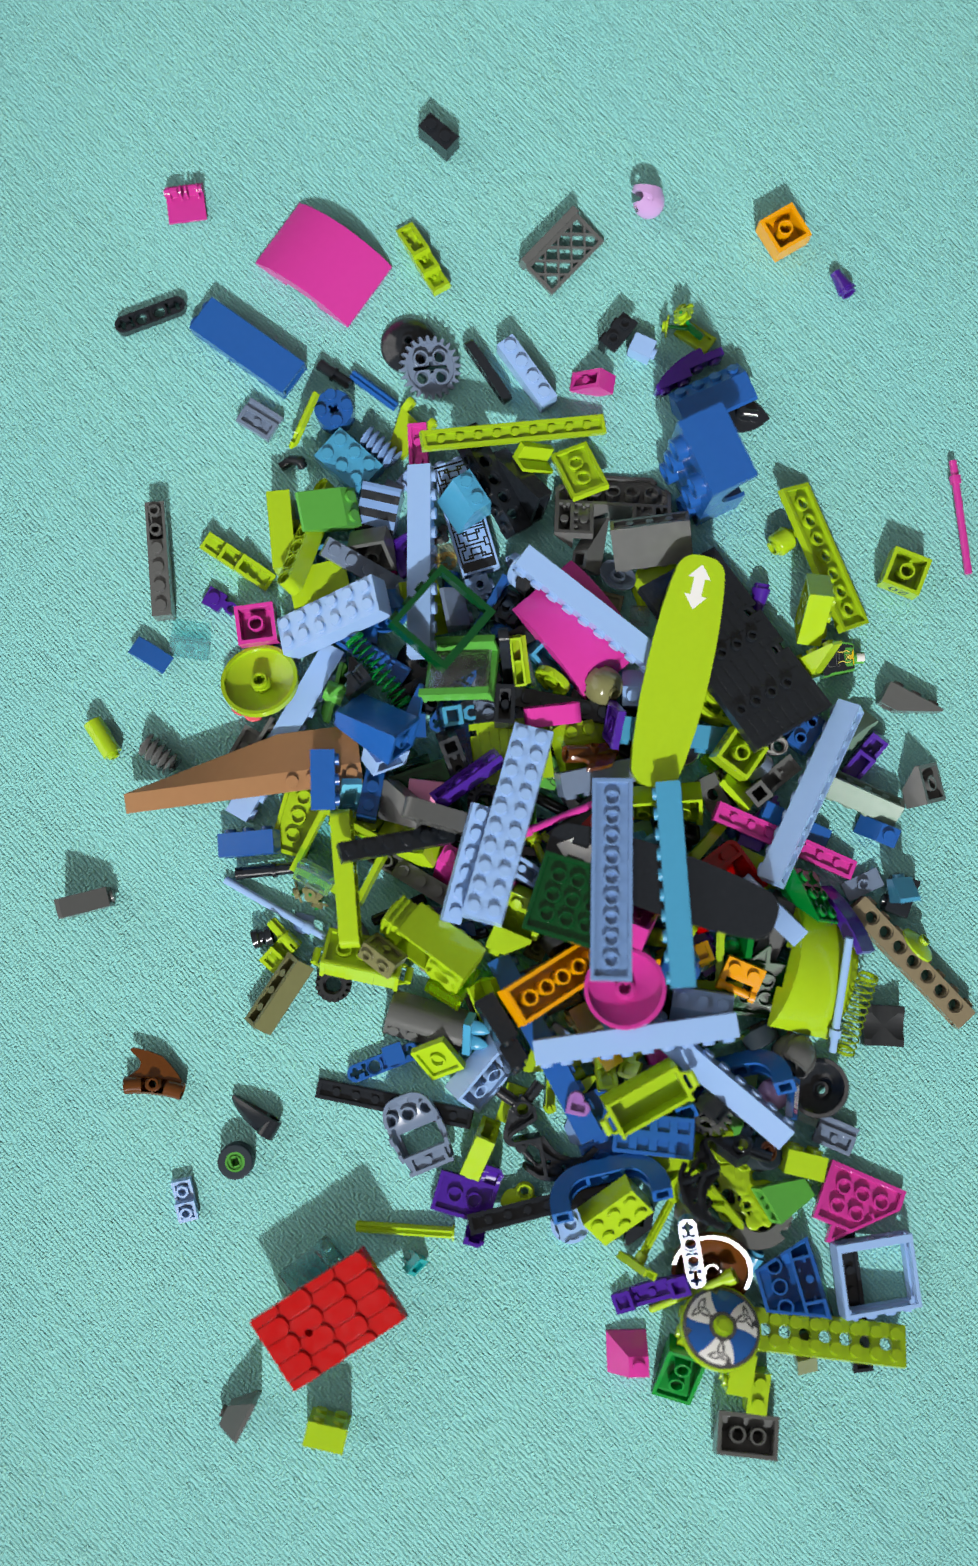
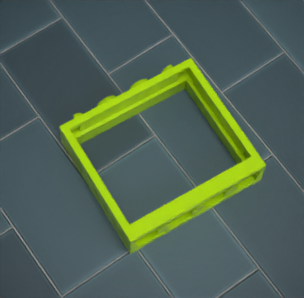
[289,808,388,906]

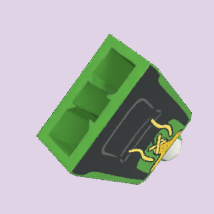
[818,640,865,679]

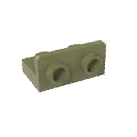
[358,932,408,979]

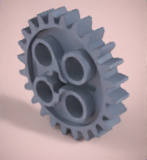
[398,335,461,400]

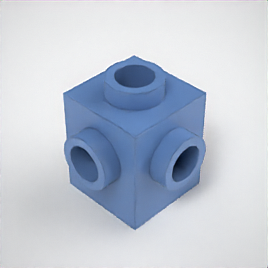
[464,572,495,601]

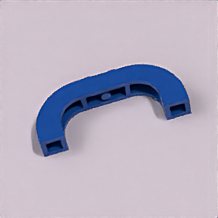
[675,1049,798,1117]
[550,1153,673,1225]

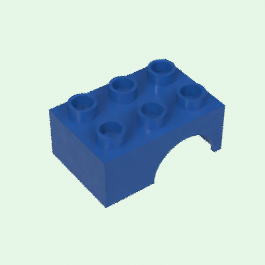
[659,402,758,526]

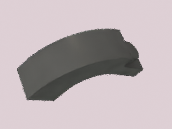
[745,754,802,807]

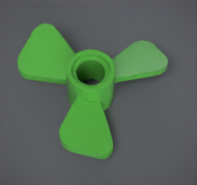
[321,662,348,724]

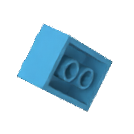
[314,427,385,499]

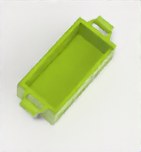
[310,927,414,992]
[599,1057,700,1140]

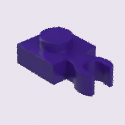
[201,586,237,616]

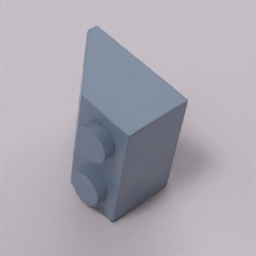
[439,587,474,633]

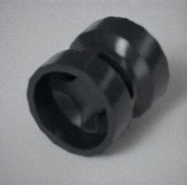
[344,663,372,690]
[250,926,275,949]

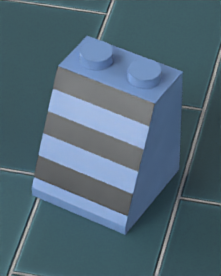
[354,481,404,540]

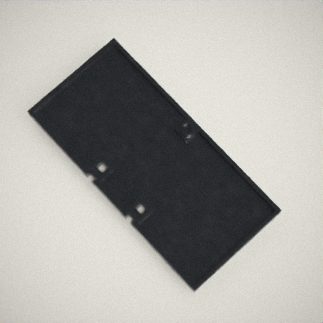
[637,547,832,754]

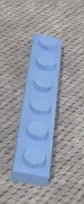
[439,802,491,925]

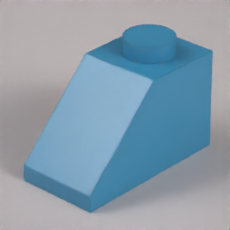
[886,873,921,903]

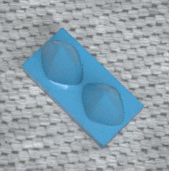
[462,1012,489,1056]

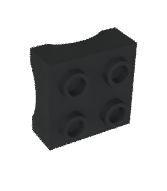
[860,1004,905,1047]

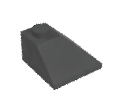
[902,762,946,809]
[219,1390,262,1443]

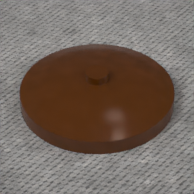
[671,1231,753,1299]

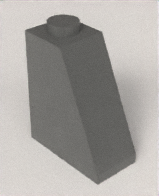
[378,779,428,829]
[54,887,116,919]

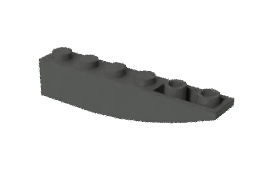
[144,501,177,621]
[367,854,448,906]

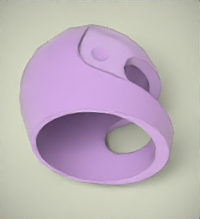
[632,184,665,219]
[757,1078,787,1110]

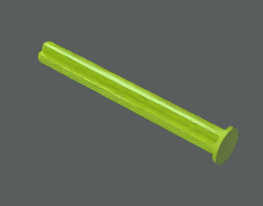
[355,1220,455,1241]

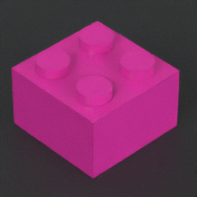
[234,601,281,649]

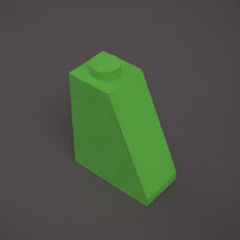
[751,1177,815,1224]

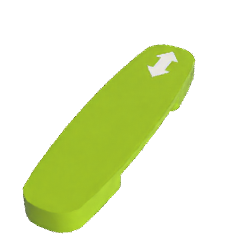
[629,554,725,788]

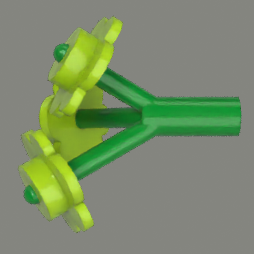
[661,303,705,341]

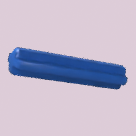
[349,370,399,411]

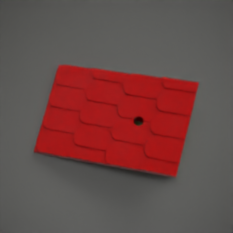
[249,1246,409,1391]

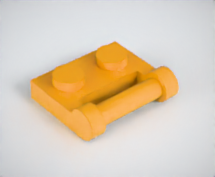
[715,954,767,1003]

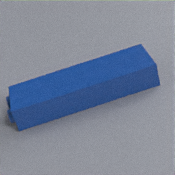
[189,297,307,399]

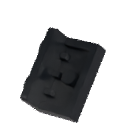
[598,311,638,354]

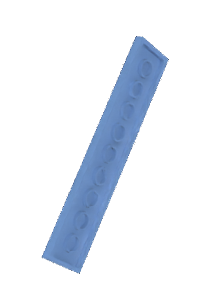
[590,778,633,982]

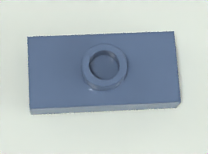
[839,867,884,902]

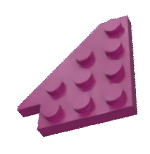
[811,1160,907,1243]

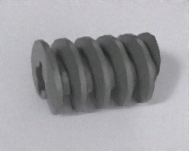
[138,733,182,776]

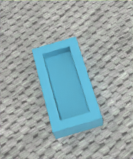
[338,778,362,809]

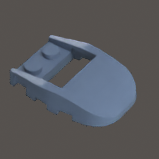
[382,1092,455,1178]

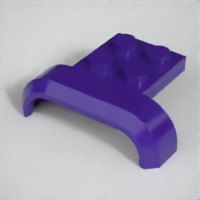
[430,1164,504,1248]

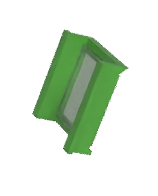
[418,634,500,703]

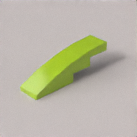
[396,222,451,297]
[199,532,276,592]

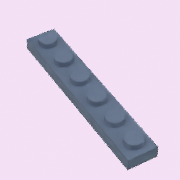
[319,537,406,595]

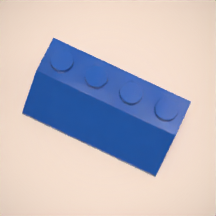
[668,363,758,421]

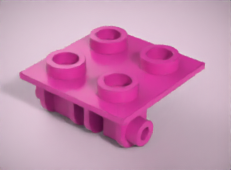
[163,183,207,225]

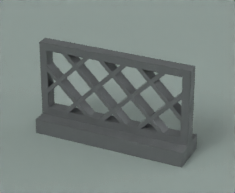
[518,205,604,296]

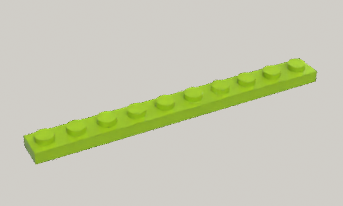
[419,414,607,452]

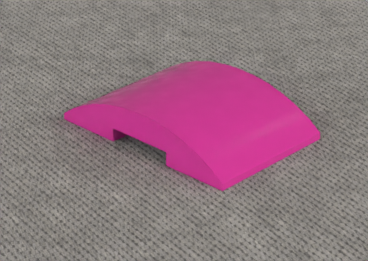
[256,203,392,328]
[512,560,630,700]

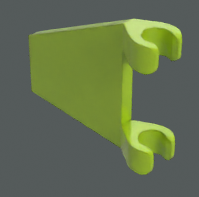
[389,397,438,461]

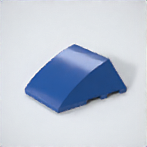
[755,1236,832,1319]

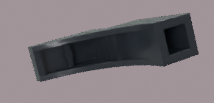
[474,992,529,1076]

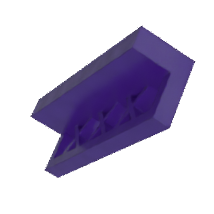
[429,748,504,807]

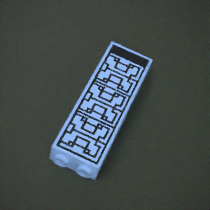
[432,456,500,581]

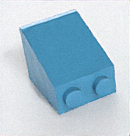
[437,469,491,535]

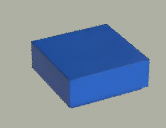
[381,1041,407,1067]

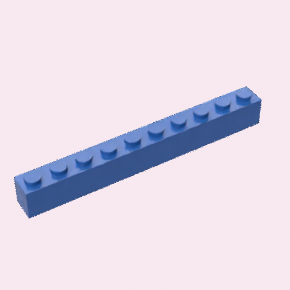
[487,953,603,1145]

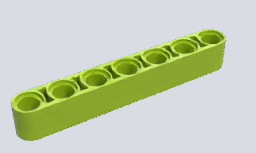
[277,478,336,596]
[330,808,363,949]

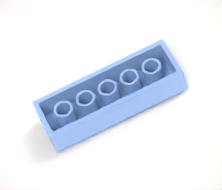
[276,574,392,660]

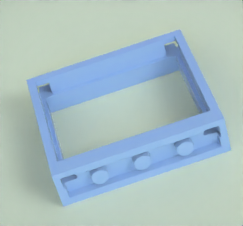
[829,1229,922,1322]

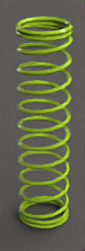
[837,971,879,1057]

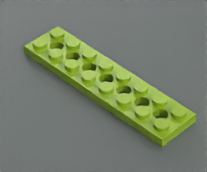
[778,482,869,634]
[754,1307,907,1369]

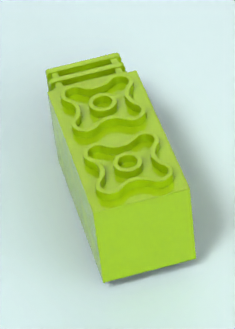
[379,895,486,994]

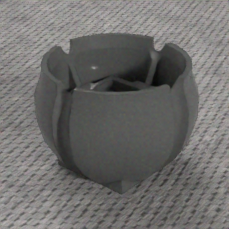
[771,1031,817,1079]

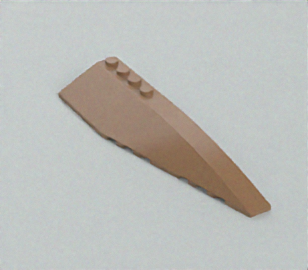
[124,727,363,814]

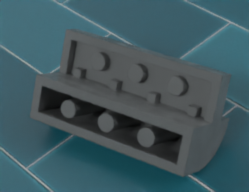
[383,990,471,1054]

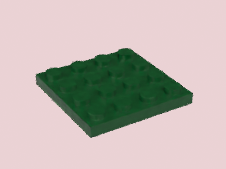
[522,851,591,949]

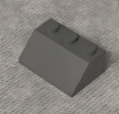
[712,1410,780,1461]

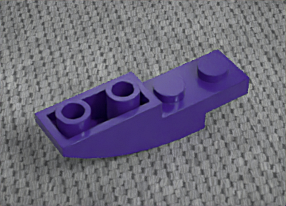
[654,347,724,397]

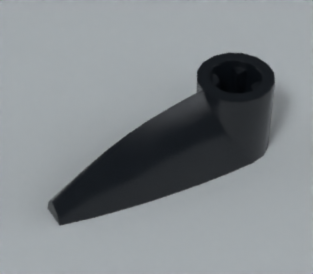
[232,1094,282,1140]

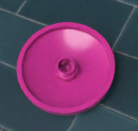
[584,948,667,1030]

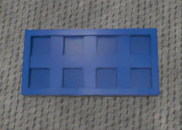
[612,1115,696,1160]

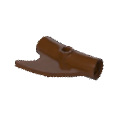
[561,742,619,772]
[123,1047,186,1100]

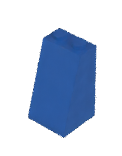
[334,693,420,765]

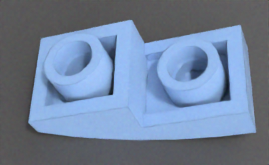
[171,1176,199,1223]

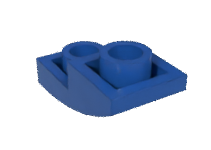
[128,636,173,674]

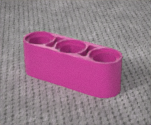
[523,701,582,728]

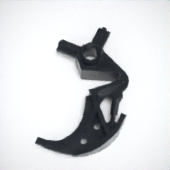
[494,1079,598,1181]
[677,1121,773,1231]

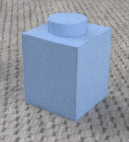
[627,332,658,365]

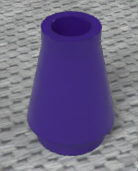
[830,269,856,299]
[752,583,771,611]

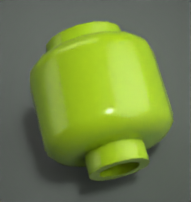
[767,527,796,556]

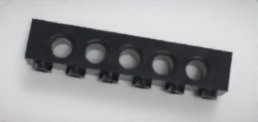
[457,422,532,540]

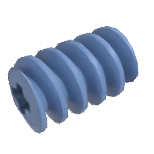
[359,426,402,469]

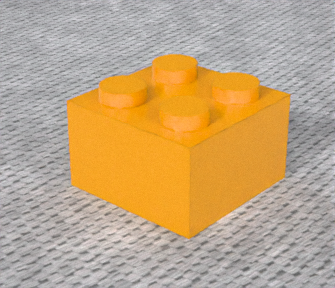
[755,202,812,263]

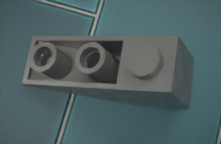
[572,518,609,576]
[876,681,943,714]

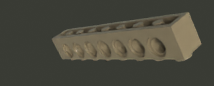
[850,896,976,1029]

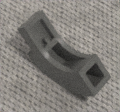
[725,1216,794,1250]

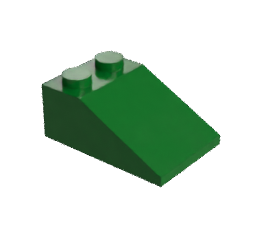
[651,1333,706,1405]

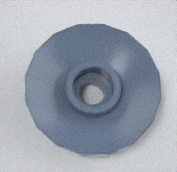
[600,559,636,591]

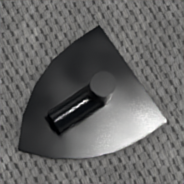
[728,401,770,433]

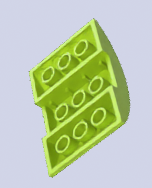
[767,908,859,1039]

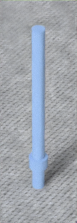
[223,876,327,941]
[828,936,854,1053]

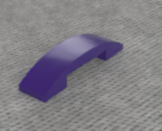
[610,1274,692,1315]

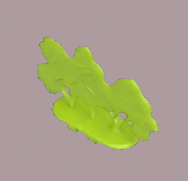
[689,1124,772,1230]

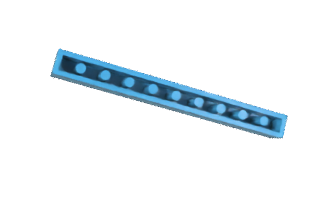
[652,780,697,989]

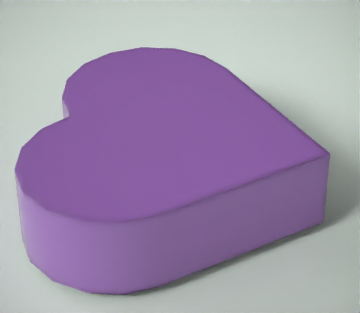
[565,1090,590,1117]

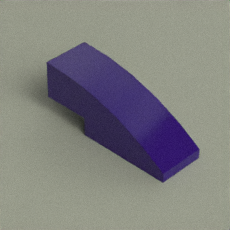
[840,729,890,780]

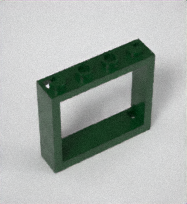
[388,564,496,674]

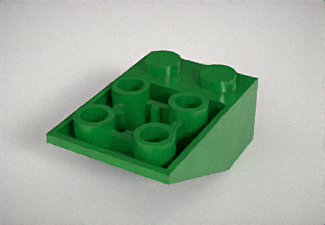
[779,868,839,924]

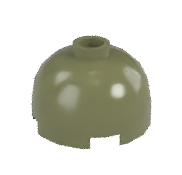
[584,665,623,705]

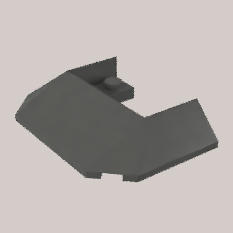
[554,476,672,548]

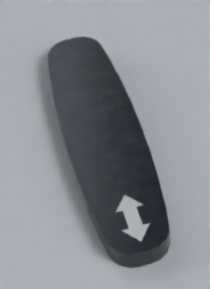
[546,823,779,941]

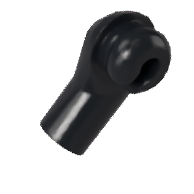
[278,455,307,471]

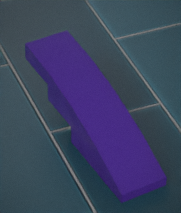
[821,885,875,955]

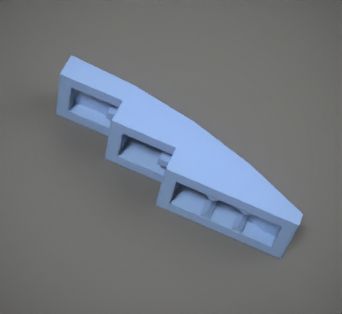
[743,873,808,946]

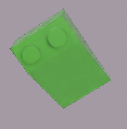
[295,487,362,532]

